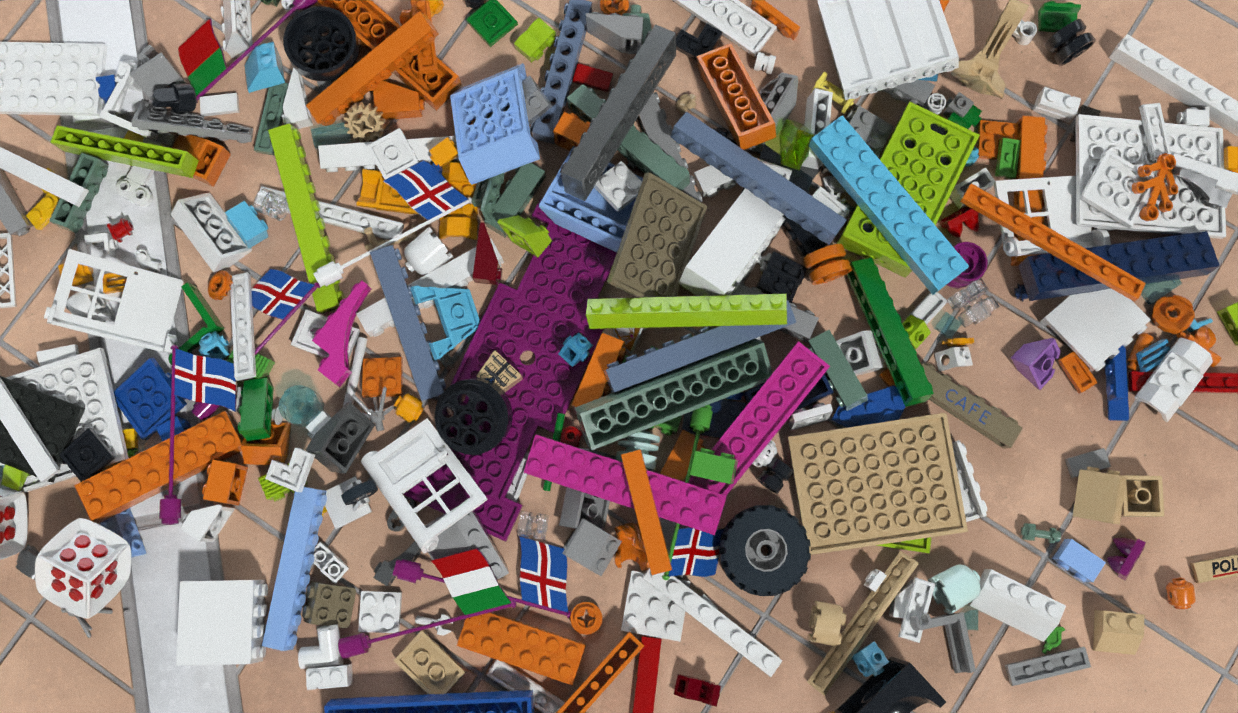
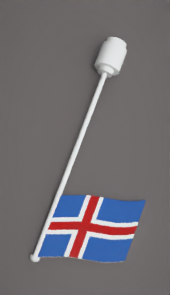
[313,160,472,287]

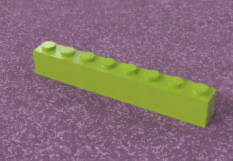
[50,125,199,178]

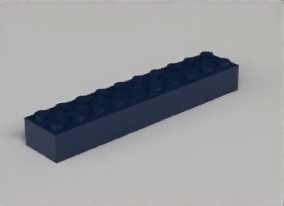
[1019,231,1220,301]

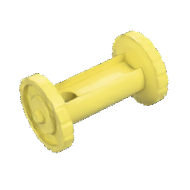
[811,72,855,114]

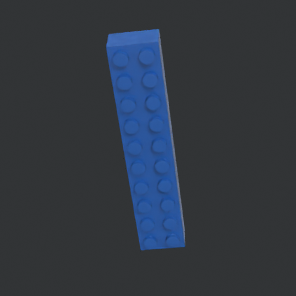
[324,690,534,713]

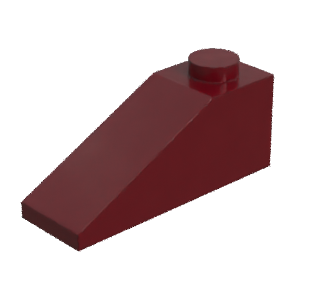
[472,222,503,285]

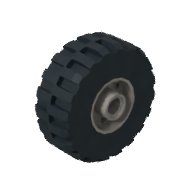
[719,505,811,596]

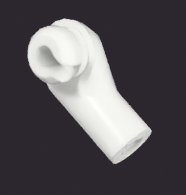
[136,249,162,272]

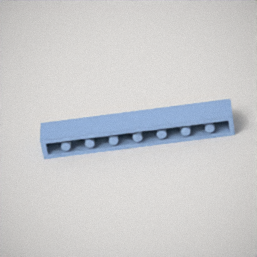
[262,486,327,651]

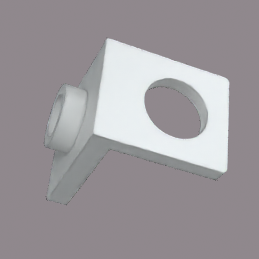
[935,347,973,372]

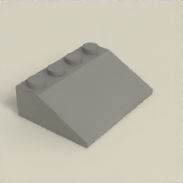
[424,507,509,580]

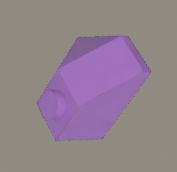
[1011,338,1060,390]

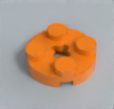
[1152,295,1195,334]

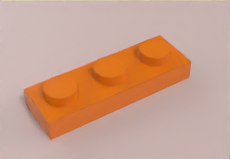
[751,0,800,40]

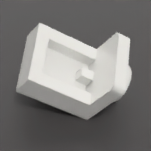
[84,231,118,256]
[864,569,887,592]

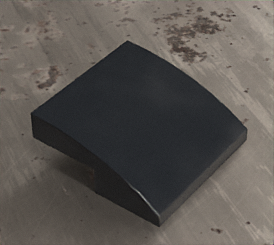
[756,251,807,303]

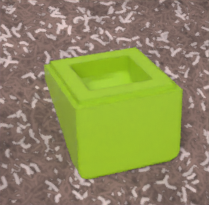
[1,464,29,491]

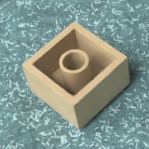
[1121,475,1165,517]

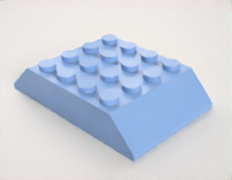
[539,146,643,252]

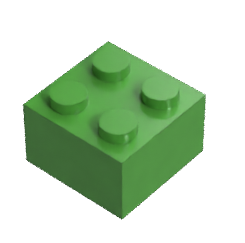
[690,448,738,484]

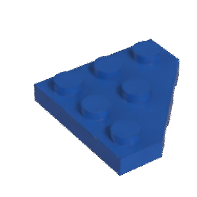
[831,385,905,428]

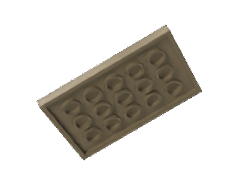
[607,172,707,298]

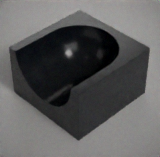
[834,657,946,713]

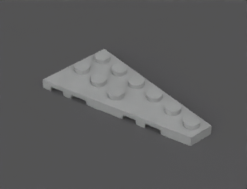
[132,101,254,143]

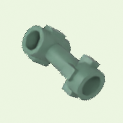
[1021,523,1061,544]

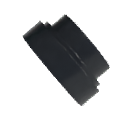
[283,7,359,81]
[435,378,513,455]

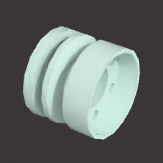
[616,431,660,471]

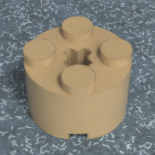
[808,601,846,646]

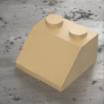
[1093,610,1145,655]

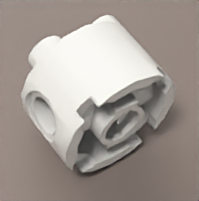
[65,285,114,322]

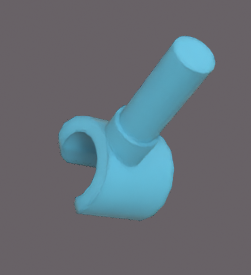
[1187,318,1213,332]

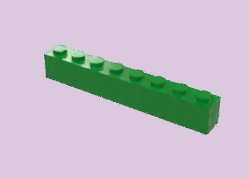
[847,257,934,407]

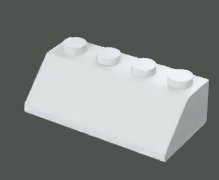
[171,192,252,272]
[968,569,1066,642]

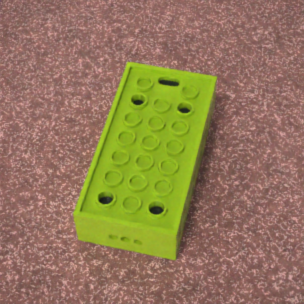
[837,102,980,278]

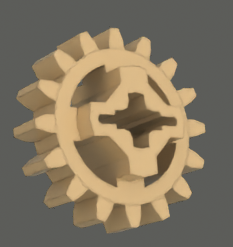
[344,102,386,143]

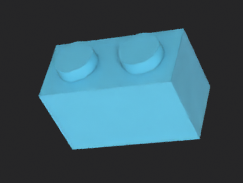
[225,201,269,249]

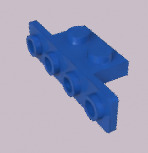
[1105,345,1129,421]

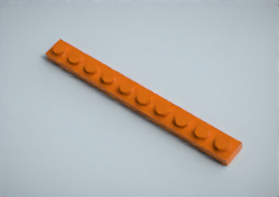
[960,183,1146,302]

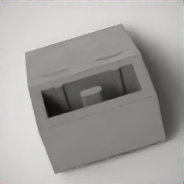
[586,12,643,54]

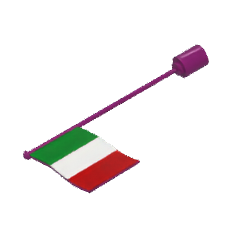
[338,548,516,659]

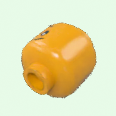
[393,393,424,422]

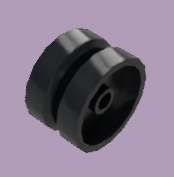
[1045,19,1096,66]

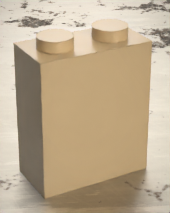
[1073,466,1127,525]

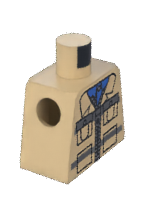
[477,351,523,392]

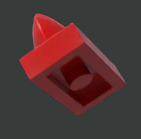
[939,206,980,238]

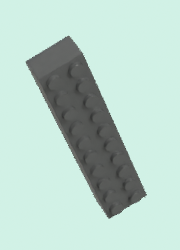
[560,24,676,201]

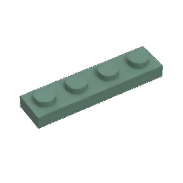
[254,83,289,155]

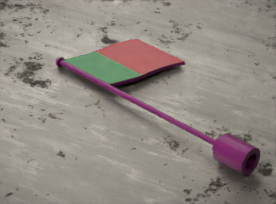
[178,0,318,104]

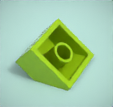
[497,215,552,258]

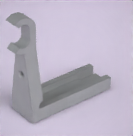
[910,612,976,673]

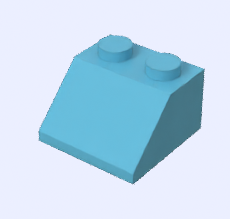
[244,42,285,93]

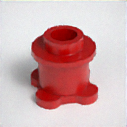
[107,218,134,243]
[561,426,582,448]

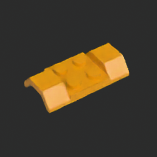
[439,162,478,240]
[356,169,418,215]

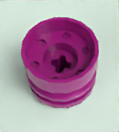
[947,242,988,289]

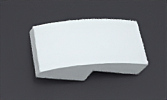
[313,542,349,584]

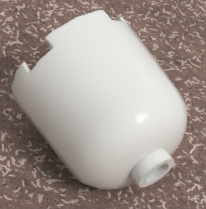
[404,227,453,275]

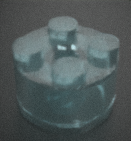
[279,385,324,427]

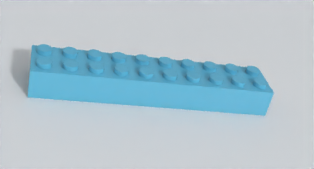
[809,115,970,295]

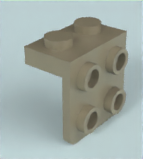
[302,581,356,628]

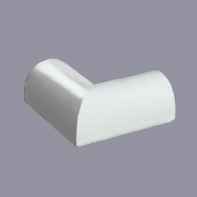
[298,624,343,669]

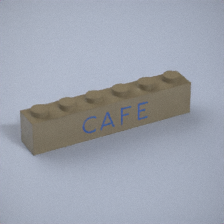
[921,363,1023,449]

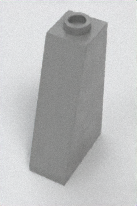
[0,168,33,237]

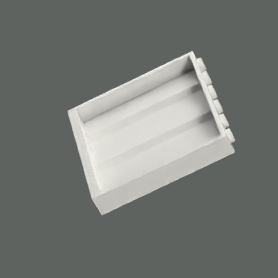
[817,0,959,100]

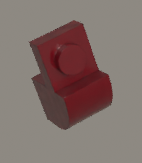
[674,674,721,707]

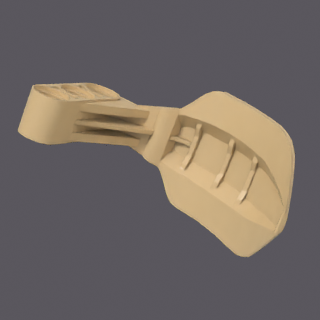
[951,0,1029,99]

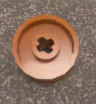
[803,244,852,285]

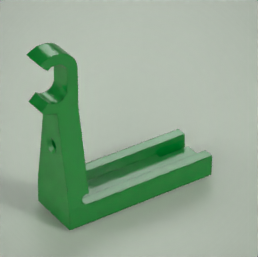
[169,282,225,365]

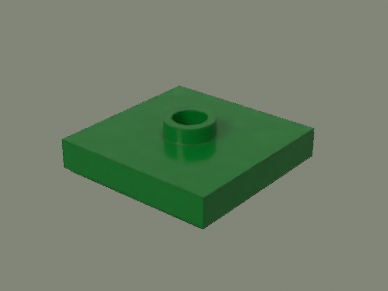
[466,0,518,47]

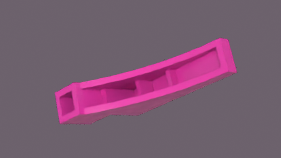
[312,280,372,387]

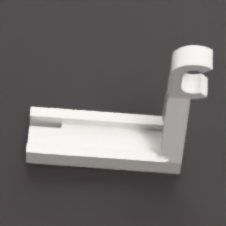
[100,62,159,141]

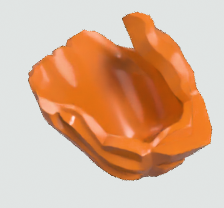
[614,523,650,571]

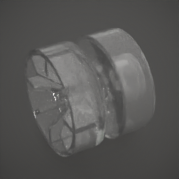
[946,279,1000,328]

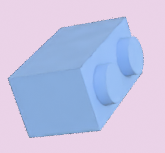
[1052,539,1106,583]

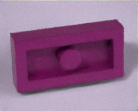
[1107,538,1146,581]

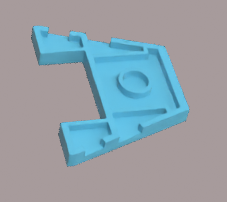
[410,286,480,360]

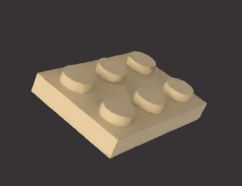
[394,630,466,694]

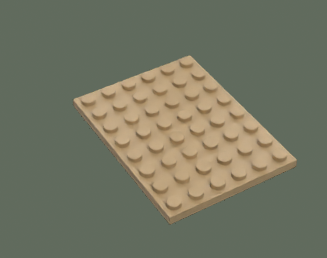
[788,413,968,555]

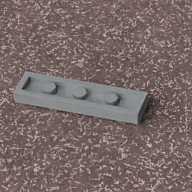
[1005,646,1091,686]

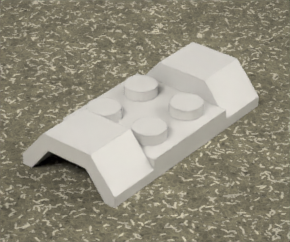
[1134,338,1213,422]

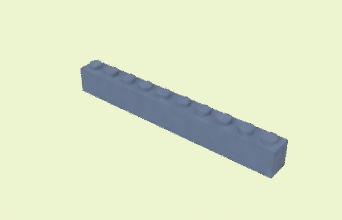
[670,112,847,245]
[603,301,796,393]

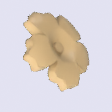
[675,94,696,114]

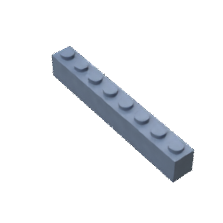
[370,245,447,401]

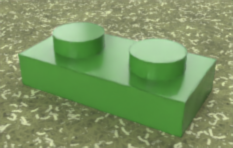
[995,138,1021,179]

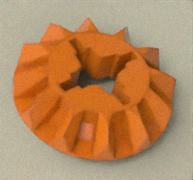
[600,0,629,16]
[208,270,233,300]
[570,602,602,635]

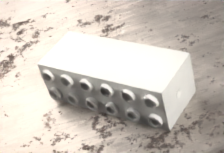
[678,188,785,296]

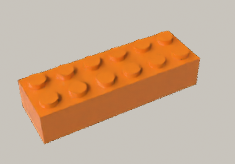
[696,43,776,150]
[457,612,586,685]

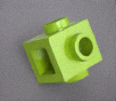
[902,314,931,349]

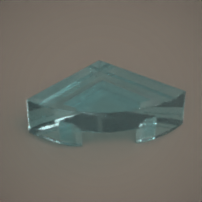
[964,610,978,630]

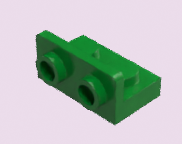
[1038,1,1081,32]

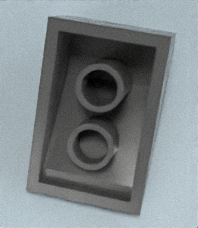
[305,402,375,474]

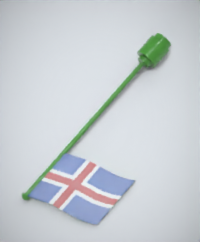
[662,405,725,580]

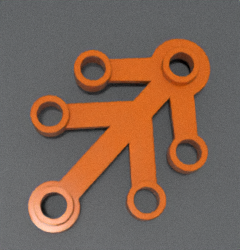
[1132,153,1178,221]

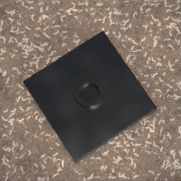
[59,428,116,482]

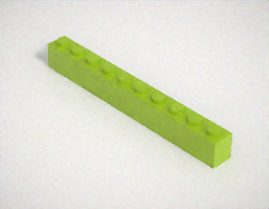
[268,123,345,313]
[586,294,787,329]

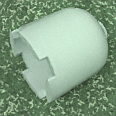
[928,564,981,615]

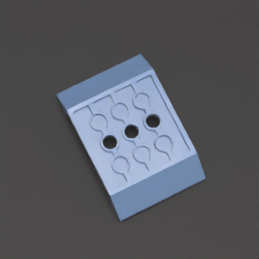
[450,63,540,185]

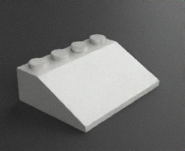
[221,0,253,58]

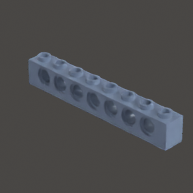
[530,0,592,144]

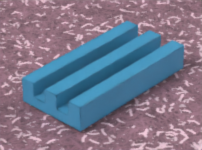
[1136,339,1170,372]

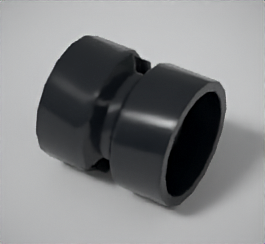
[757,457,794,494]

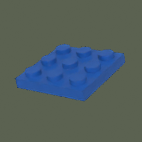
[114,358,187,441]

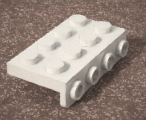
[952,440,987,522]

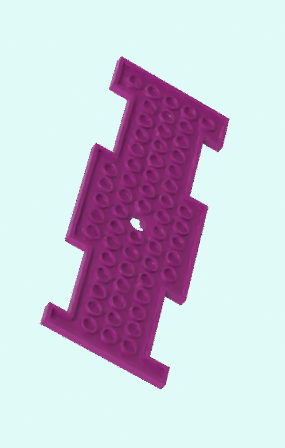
[403,199,617,542]

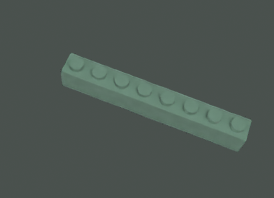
[567,84,690,191]

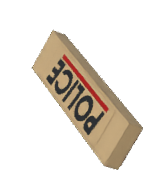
[1190,554,1238,583]

